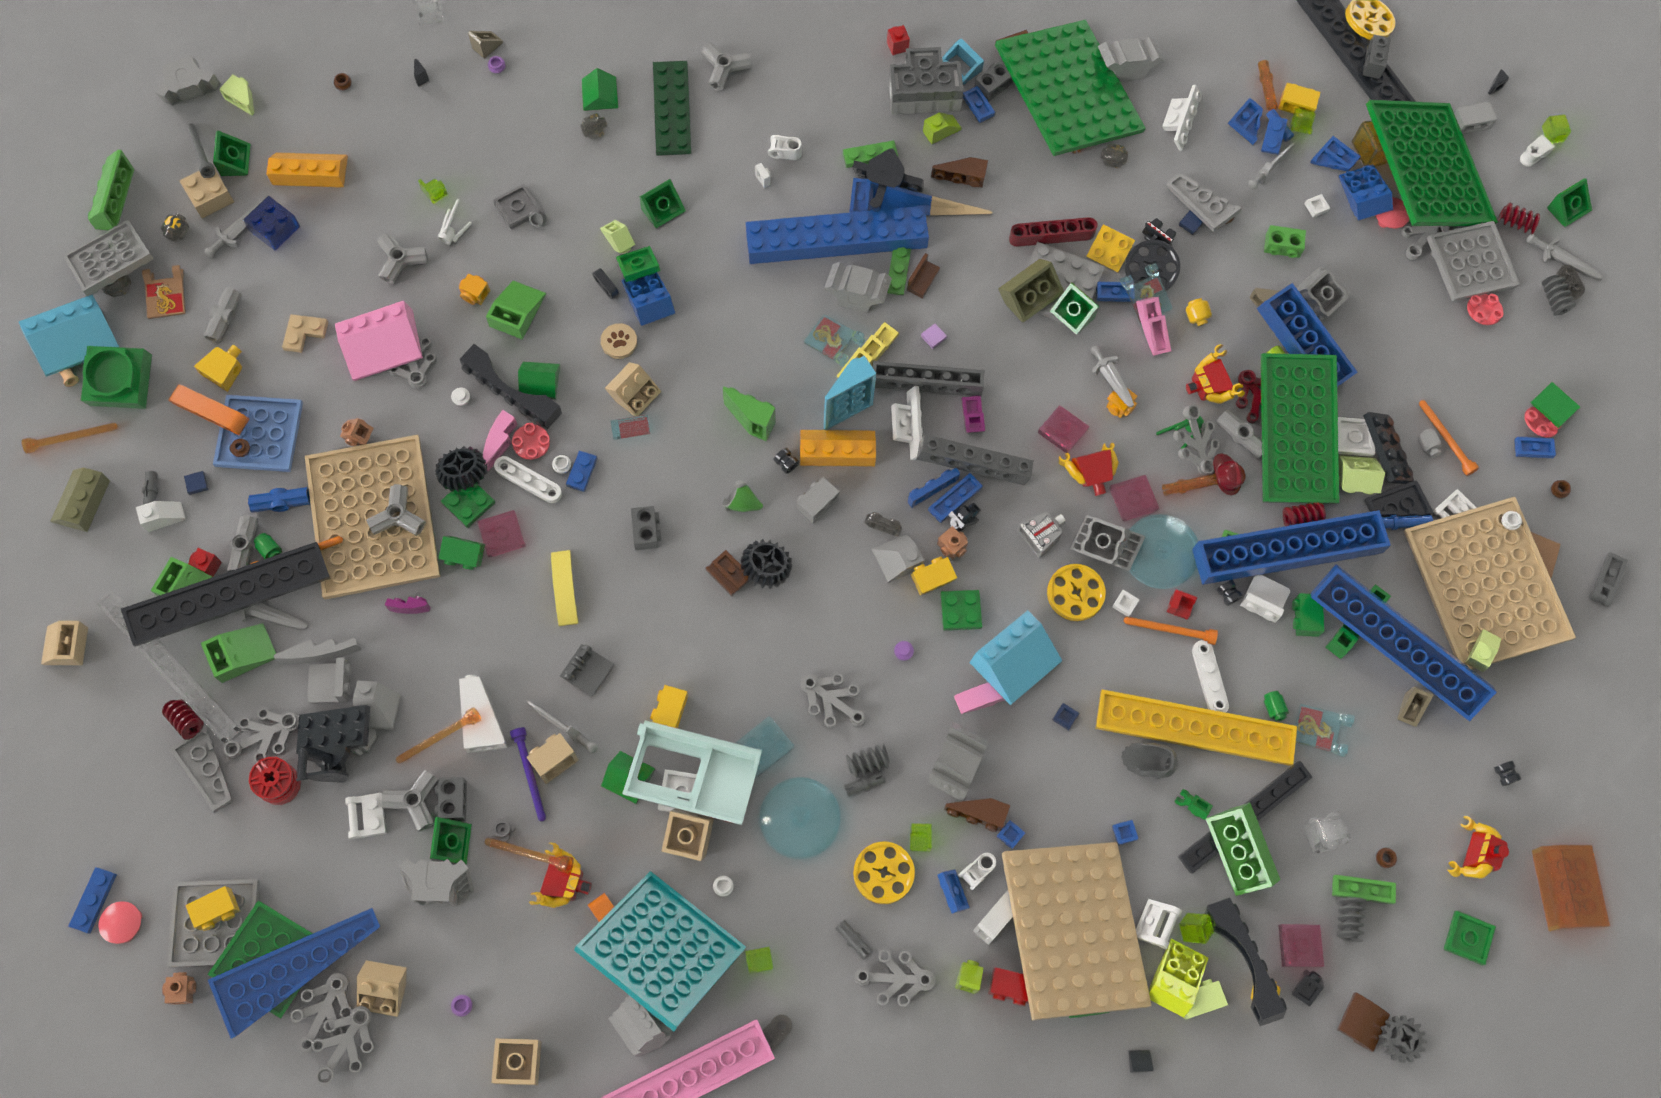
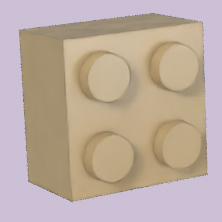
[179,170,234,219]
[527,733,579,784]
[662,808,714,861]
[491,1038,542,1085]

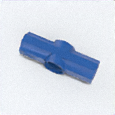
[248,487,310,513]

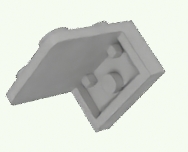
[307,658,352,704]

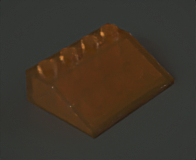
[1532,845,1610,932]

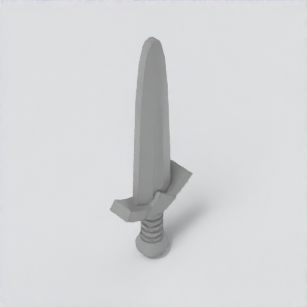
[1248,143,1295,190]
[205,199,269,258]
[1526,234,1603,280]
[1090,345,1134,408]
[241,603,308,629]
[527,701,598,754]

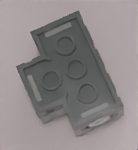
[888,47,963,115]

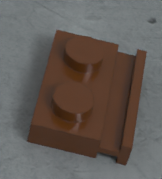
[705,550,749,597]

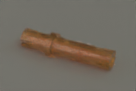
[1257,60,1278,111]
[1162,473,1218,496]

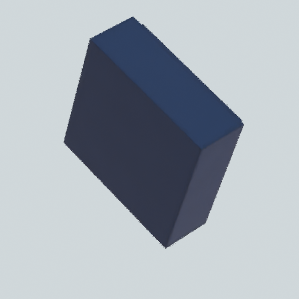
[1179,210,1203,235]
[184,471,209,495]
[1052,703,1080,731]

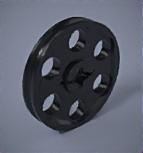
[1125,240,1180,295]

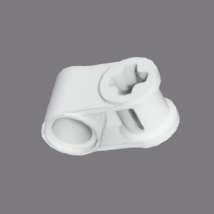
[768,135,802,160]
[1520,135,1555,167]
[958,853,996,891]

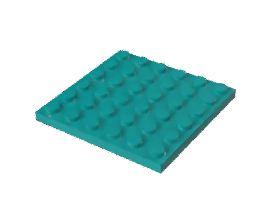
[574,871,746,1031]

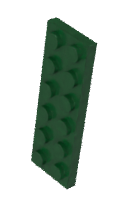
[653,61,692,156]

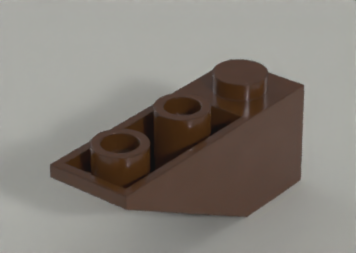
[931,157,988,188]
[944,798,1010,832]

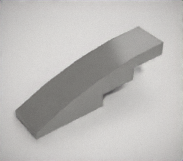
[274,638,362,664]

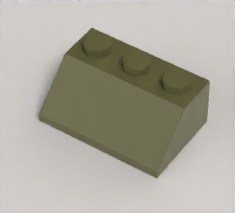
[998,259,1064,323]
[50,467,110,532]

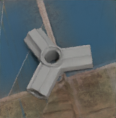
[701,43,751,91]
[377,233,428,285]
[366,484,426,536]
[381,770,439,832]

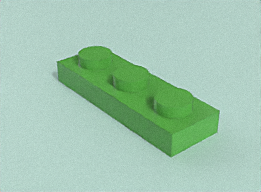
[843,140,898,168]
[887,247,911,296]
[1332,875,1396,904]

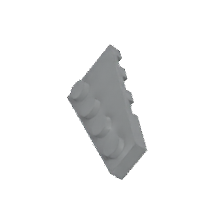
[1166,173,1241,232]

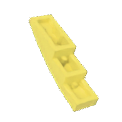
[836,322,899,378]

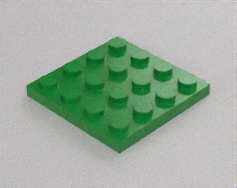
[207,900,313,1019]

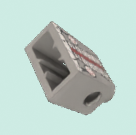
[1017,512,1066,558]

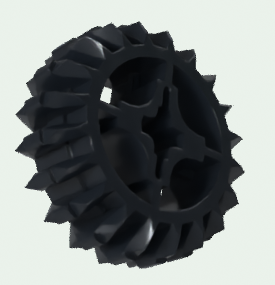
[435,446,487,493]
[740,539,792,589]

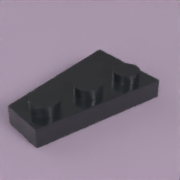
[1364,480,1434,517]

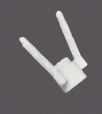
[437,199,472,245]

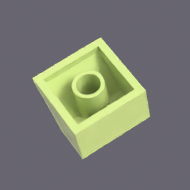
[1339,455,1385,495]

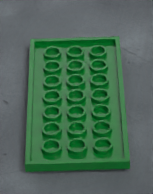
[1261,353,1339,504]

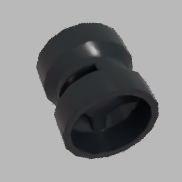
[773,447,800,474]
[1216,580,1243,606]
[1494,761,1521,786]

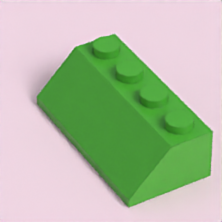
[88,150,135,231]
[1206,803,1281,896]

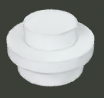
[451,388,470,406]
[552,455,571,474]
[1501,511,1522,530]
[713,876,734,897]

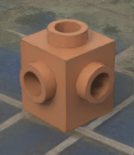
[340,418,374,447]
[937,526,968,560]
[162,972,197,1005]

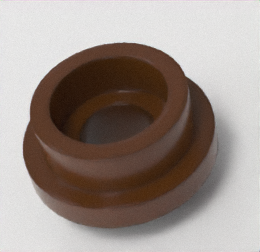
[334,73,352,90]
[230,439,250,457]
[1551,480,1571,499]
[1376,848,1397,868]

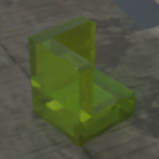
[1290,108,1316,135]
[1542,114,1571,143]
[418,179,448,204]
[910,823,932,852]
[1179,913,1214,944]
[745,946,773,974]

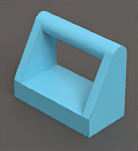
[942,38,984,85]

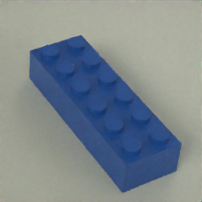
[1256,283,1358,387]

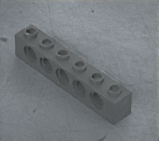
[873,361,985,396]
[917,434,1034,485]

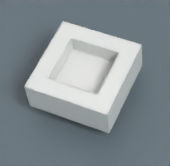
[755,163,772,189]
[1304,194,1330,218]
[1112,590,1139,617]

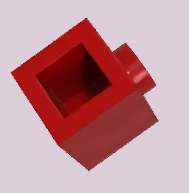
[887,25,910,56]
[188,548,222,577]

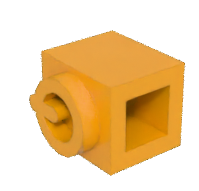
[459,273,490,305]
[1107,388,1138,418]

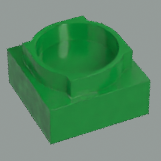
[81,346,152,409]

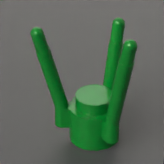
[1156,416,1204,449]

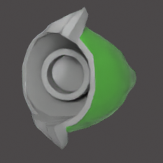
[722,480,763,512]

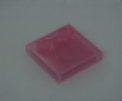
[1037,405,1090,453]
[1109,475,1159,521]
[477,510,526,558]
[1278,924,1324,967]

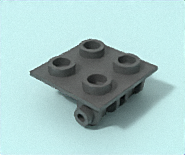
[560,644,614,696]

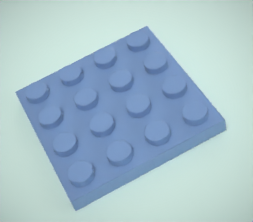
[213,395,303,472]

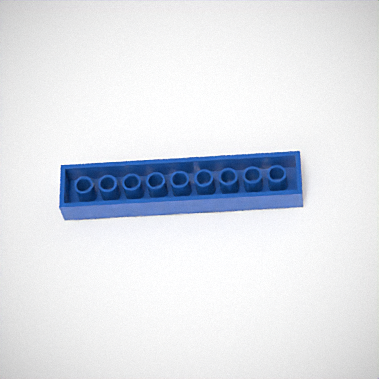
[745,206,929,264]
[1192,510,1391,585]
[1310,564,1497,722]

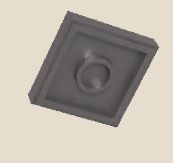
[493,183,541,229]

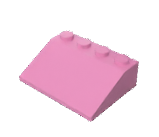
[335,301,423,381]

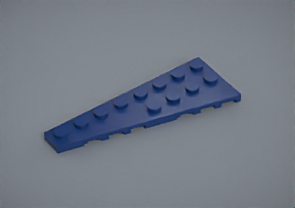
[208,908,380,1039]

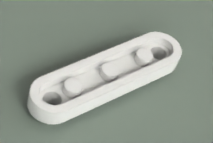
[494,456,562,503]
[1192,640,1229,713]

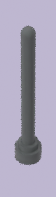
[188,123,215,178]

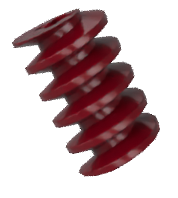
[1497,202,1540,234]
[1283,502,1326,526]
[162,699,204,740]

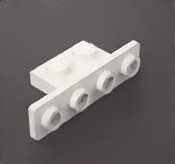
[1162,85,1202,151]
[891,386,923,460]

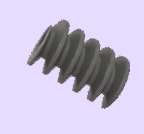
[1541,275,1576,316]
[845,743,889,778]
[1337,897,1366,942]

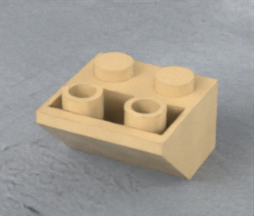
[604,362,661,417]
[41,621,88,665]
[357,960,407,1017]

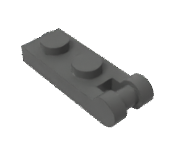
[1589,552,1628,607]

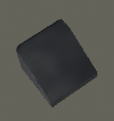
[414,59,429,87]
[1488,69,1509,95]
[1128,1050,1154,1073]

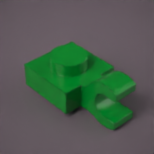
[1174,789,1213,820]

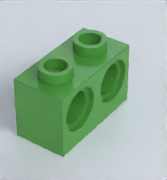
[1264,225,1306,258]

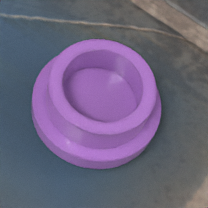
[488,56,506,73]
[894,641,914,661]
[451,995,473,1017]

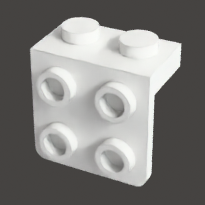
[1240,575,1290,623]

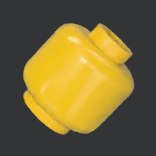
[1185,298,1212,326]

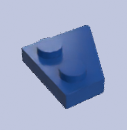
[1227,98,1263,145]
[1310,136,1361,172]

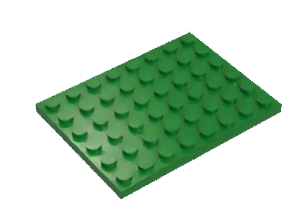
[995,19,1146,156]
[1366,100,1498,226]

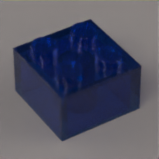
[243,195,300,251]

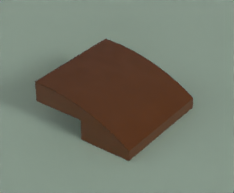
[1337,992,1390,1052]

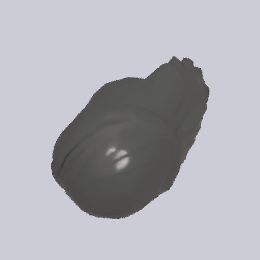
[1121,743,1178,779]

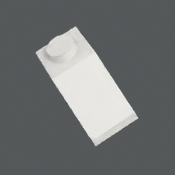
[136,501,186,532]

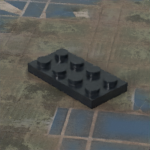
[1363,412,1414,484]

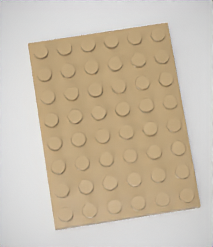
[305,435,441,600]
[1404,497,1576,670]
[1001,842,1152,1020]

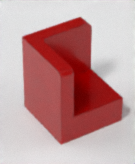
[1166,589,1198,620]

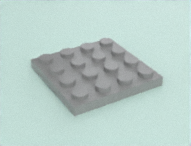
[63,220,153,296]
[1427,221,1520,302]
[1027,242,1105,324]
[167,879,260,968]

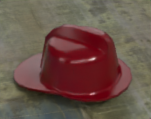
[1213,453,1246,496]

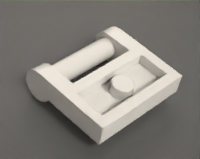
[1433,489,1477,518]
[345,793,387,839]
[1136,899,1182,949]

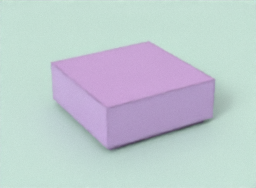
[921,324,947,349]

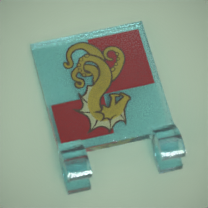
[1120,263,1173,324]
[803,314,865,367]
[1295,704,1355,757]

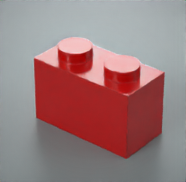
[988,967,1029,1006]

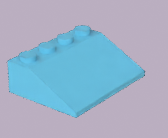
[18,294,119,377]
[823,355,876,430]
[969,610,1062,705]

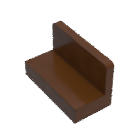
[907,253,940,299]

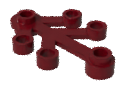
[1236,370,1261,424]

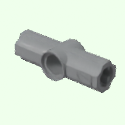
[203,287,242,343]
[1216,409,1262,458]
[227,515,258,572]

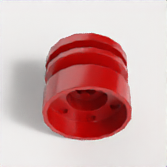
[248,757,301,805]

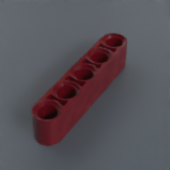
[1009,217,1098,247]

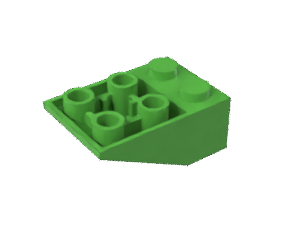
[486,280,546,340]
[723,386,776,441]
[151,557,212,596]
[201,623,276,683]

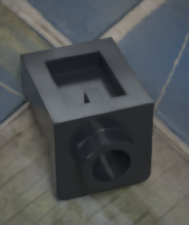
[1292,970,1324,1007]

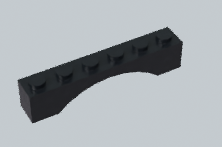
[459,344,562,429]
[1205,898,1287,1026]

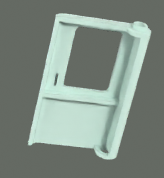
[623,720,762,825]

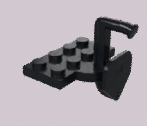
[852,148,924,212]
[296,705,370,783]

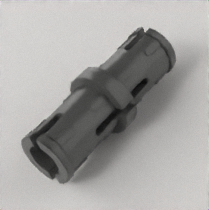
[142,471,158,505]
[844,771,886,797]
[835,920,873,960]

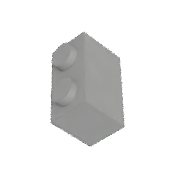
[1454,102,1497,134]
[797,477,840,523]

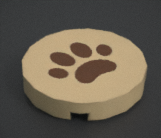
[601,323,637,359]

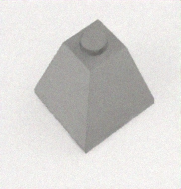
[872,534,924,583]
[353,681,401,730]

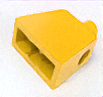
[194,345,242,392]

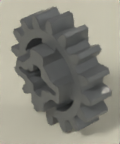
[1379,1015,1427,1063]

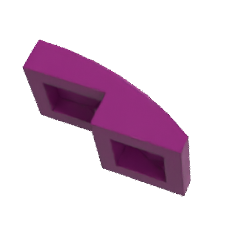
[961,396,985,433]

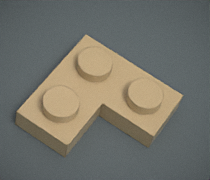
[282,314,328,353]

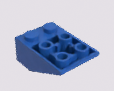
[1339,164,1393,221]
[621,272,675,326]

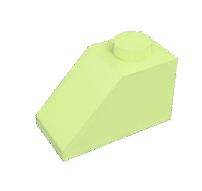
[219,74,254,116]
[600,220,635,253]
[1465,629,1501,672]
[1184,979,1228,1020]

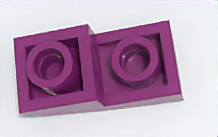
[385,596,431,614]

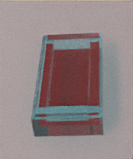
[610,415,651,440]

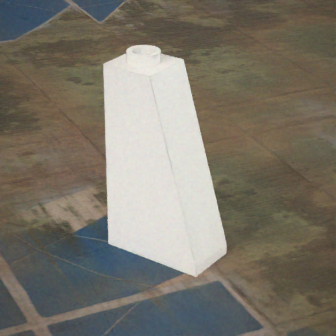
[459,675,508,753]
[973,890,1013,945]

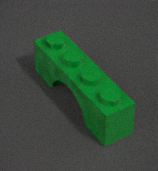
[1325,584,1391,659]

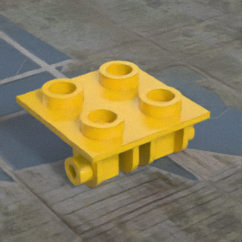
[1086,224,1135,272]

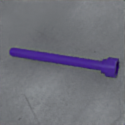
[510,727,546,822]

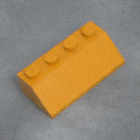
[266,152,348,187]
[800,430,876,467]

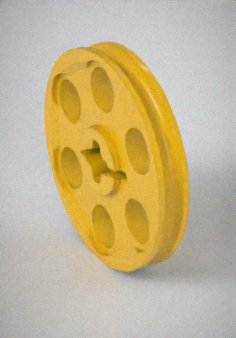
[1345,0,1395,40]
[1047,564,1106,621]
[853,841,915,904]

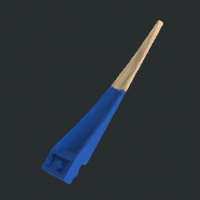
[850,178,993,215]

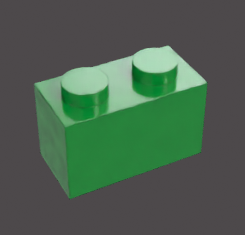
[438,535,485,570]
[1292,593,1325,637]

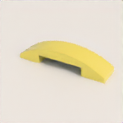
[551,550,578,626]

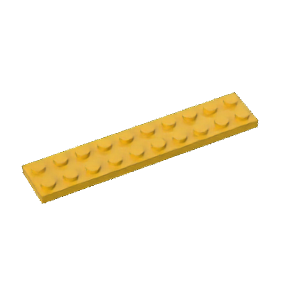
[1095,689,1297,766]

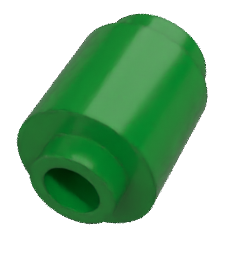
[254,533,282,559]
[1264,691,1289,721]

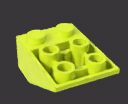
[1148,938,1209,1018]

